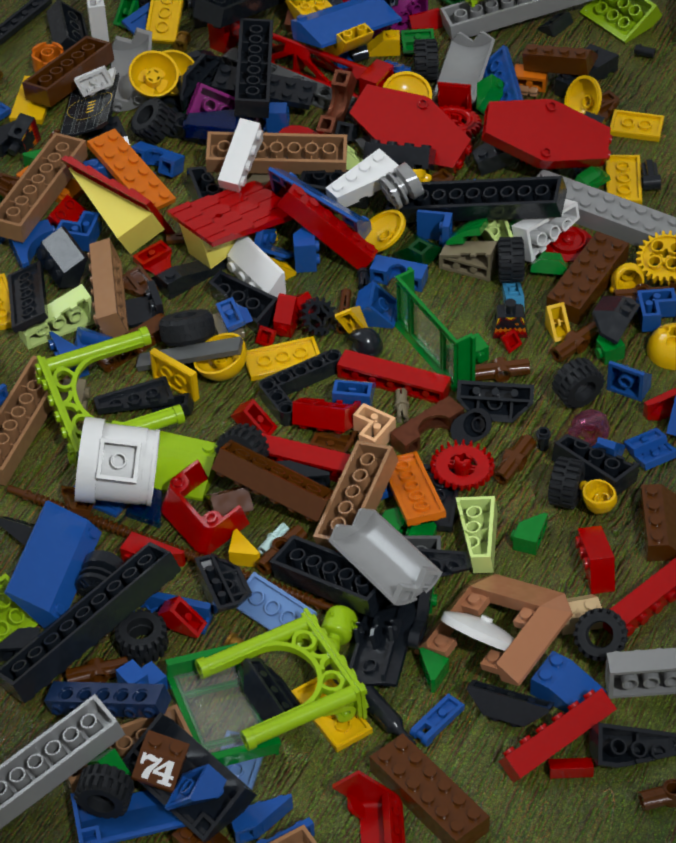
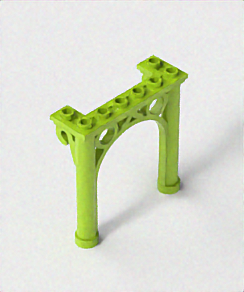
[35,326,185,470]
[194,608,369,751]

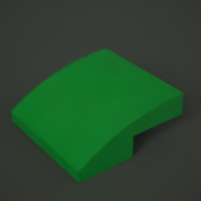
[401,28,434,55]
[446,218,488,245]

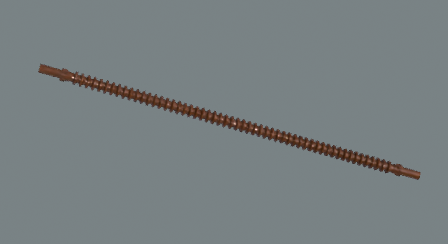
[7,485,335,611]

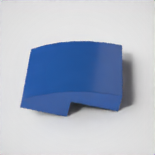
[623,428,676,471]

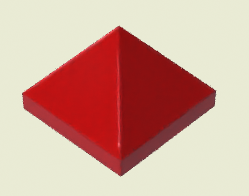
[255,325,277,346]
[500,328,522,354]

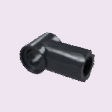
[641,160,661,191]

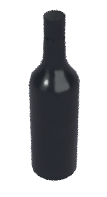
[365,685,417,745]

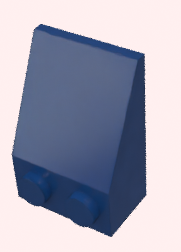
[530,651,607,713]

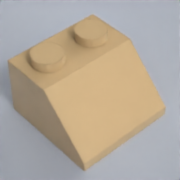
[561,594,603,635]

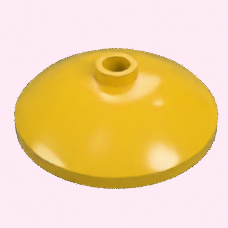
[383,71,432,100]
[564,75,602,115]
[365,209,406,253]

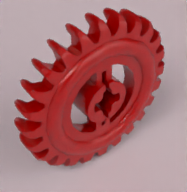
[439,105,482,139]
[430,439,495,491]

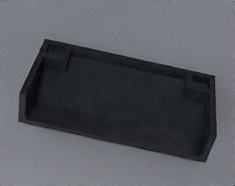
[123,712,257,843]

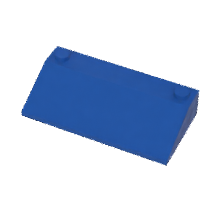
[291,0,402,48]
[268,167,372,239]
[4,501,102,629]
[70,790,186,843]

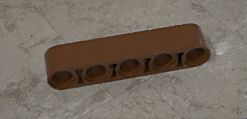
[95,313,166,372]

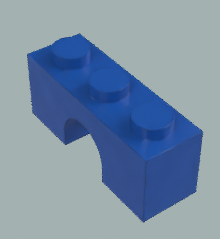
[131,141,185,178]
[370,254,428,292]

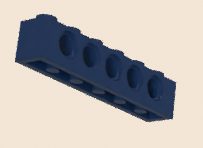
[44,681,172,719]

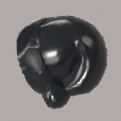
[348,328,383,357]

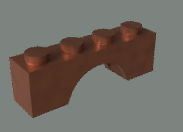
[316,69,357,134]
[391,396,464,454]

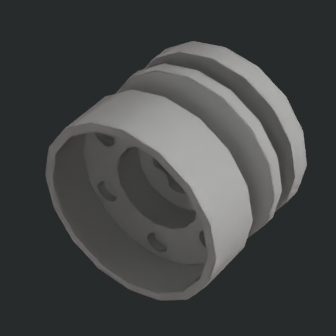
[378,162,424,210]

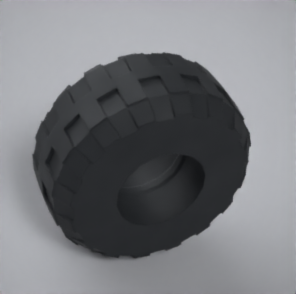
[159,309,215,346]

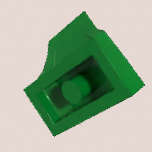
[575,166,611,188]
[530,252,568,275]

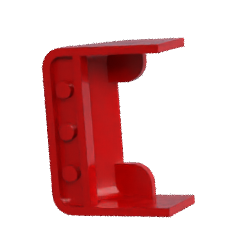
[161,459,250,555]
[332,770,405,843]

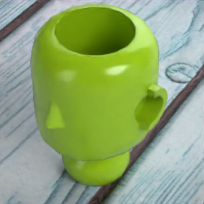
[321,605,358,652]

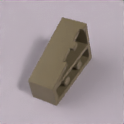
[439,241,498,281]

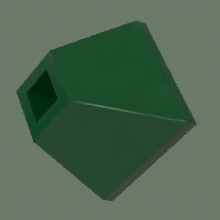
[394,234,443,265]

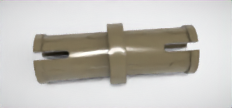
[394,388,410,424]

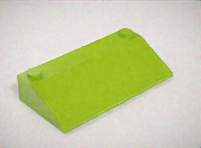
[112,420,218,502]

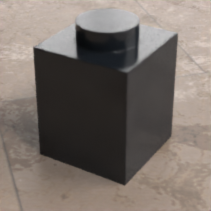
[335,121,359,142]

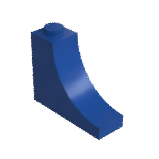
[9,219,55,269]

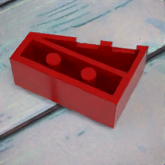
[292,398,361,434]
[575,525,615,594]

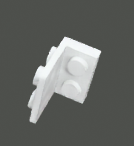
[74,65,116,97]

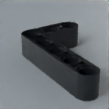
[259,349,342,426]

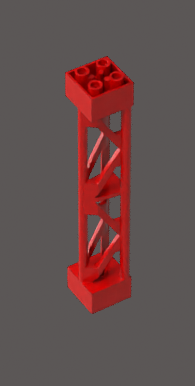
[207,21,394,98]

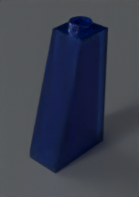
[183,109,253,139]

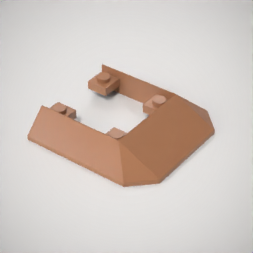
[414,574,573,686]

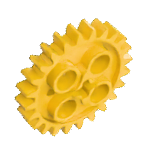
[636,230,676,285]

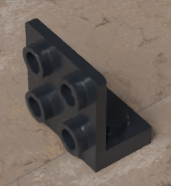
[125,280,164,328]

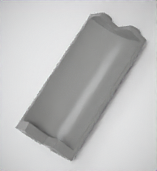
[110,28,152,112]
[432,31,495,107]
[329,508,443,606]

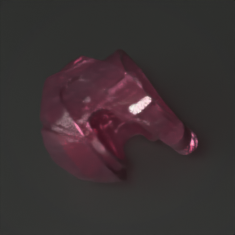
[568,409,610,447]

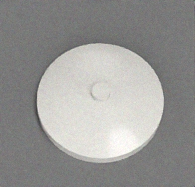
[441,611,514,651]

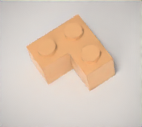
[353,403,396,445]

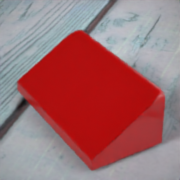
[408,8,442,30]
[548,757,594,779]

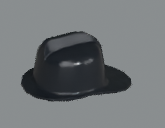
[450,408,493,445]

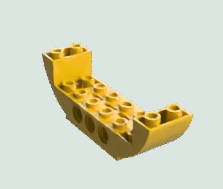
[285,0,374,56]

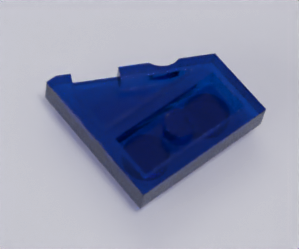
[126,488,162,529]

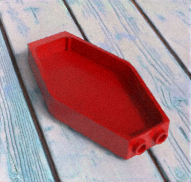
[349,84,473,174]
[481,99,612,169]

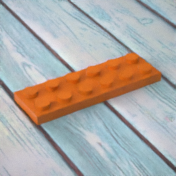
[86,128,176,210]
[388,451,446,526]

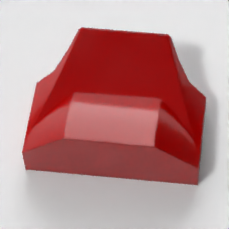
[132,240,172,275]
[643,388,676,421]

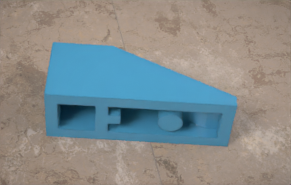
[502,282,525,312]

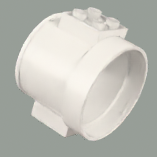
[75,417,160,507]

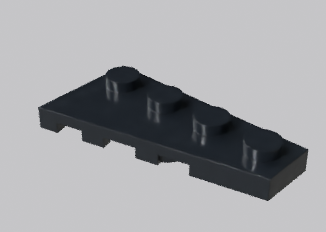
[93,376,175,415]

